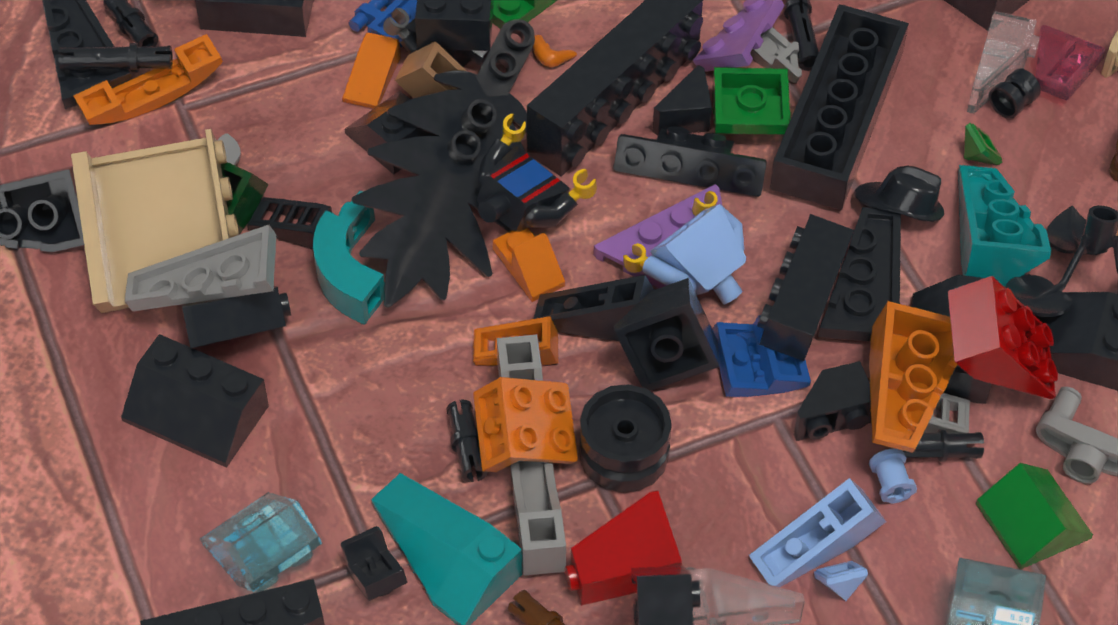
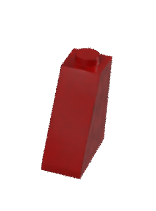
[565,490,682,606]

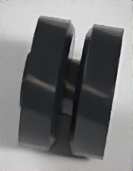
[579,384,672,492]

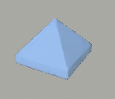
[814,561,868,601]

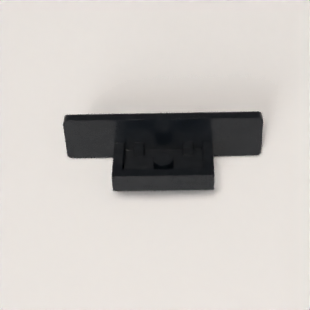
[614,126,767,197]

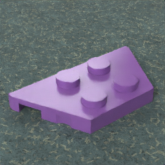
[594,184,722,288]

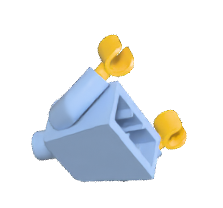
[623,191,746,305]

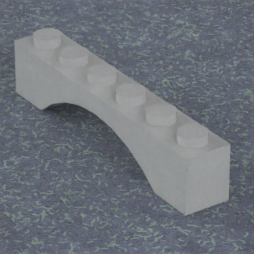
[497,334,566,576]

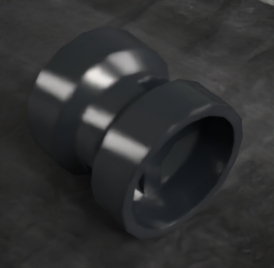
[989,68,1041,118]

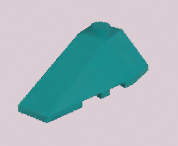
[958,165,1051,287]
[371,473,523,625]

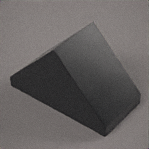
[652,65,712,135]

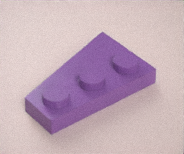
[693,0,785,71]

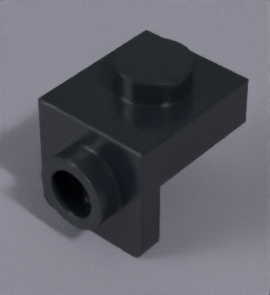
[341,526,408,601]

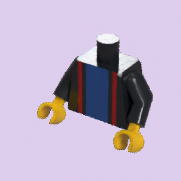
[477,114,597,232]

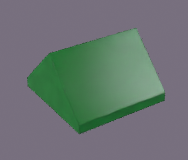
[976,463,1093,570]

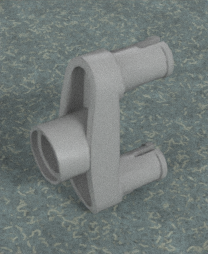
[1036,387,1118,484]

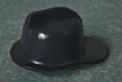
[855,166,944,222]

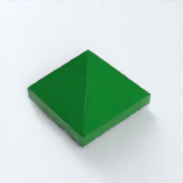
[964,123,1002,165]

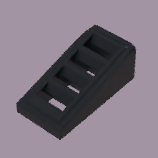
[247,197,332,249]

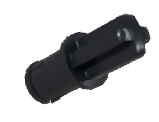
[903,429,984,462]

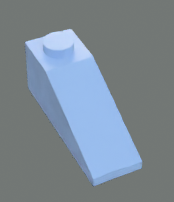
[749,478,886,590]

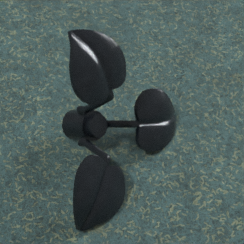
[1005,205,1118,317]

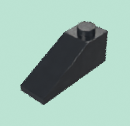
[534,275,654,341]

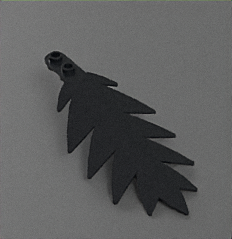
[351,19,535,308]

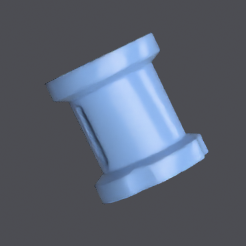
[869,448,917,504]

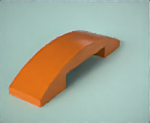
[73,34,223,125]

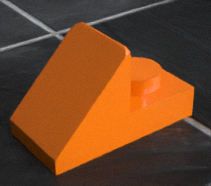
[492,228,565,302]

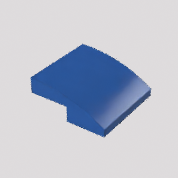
[713,315,811,397]

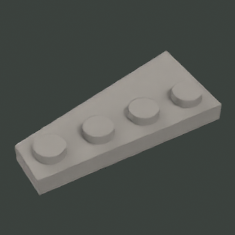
[125,225,276,311]

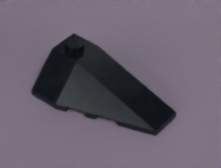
[0,166,84,252]

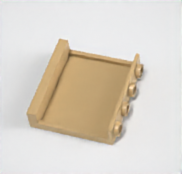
[71,129,239,313]

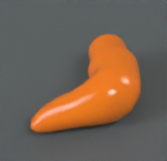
[532,35,577,68]

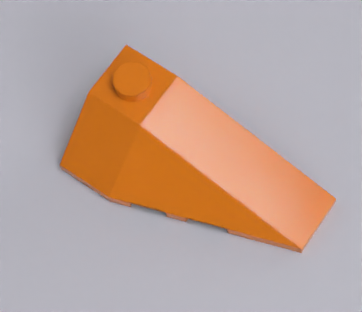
[869,301,957,453]

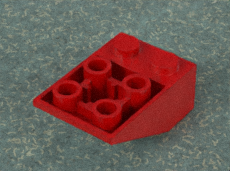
[948,276,1058,399]

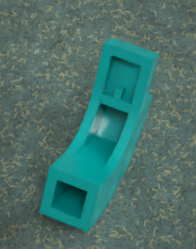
[313,190,384,325]

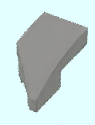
[750,27,802,83]

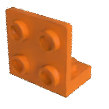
[473,377,578,472]

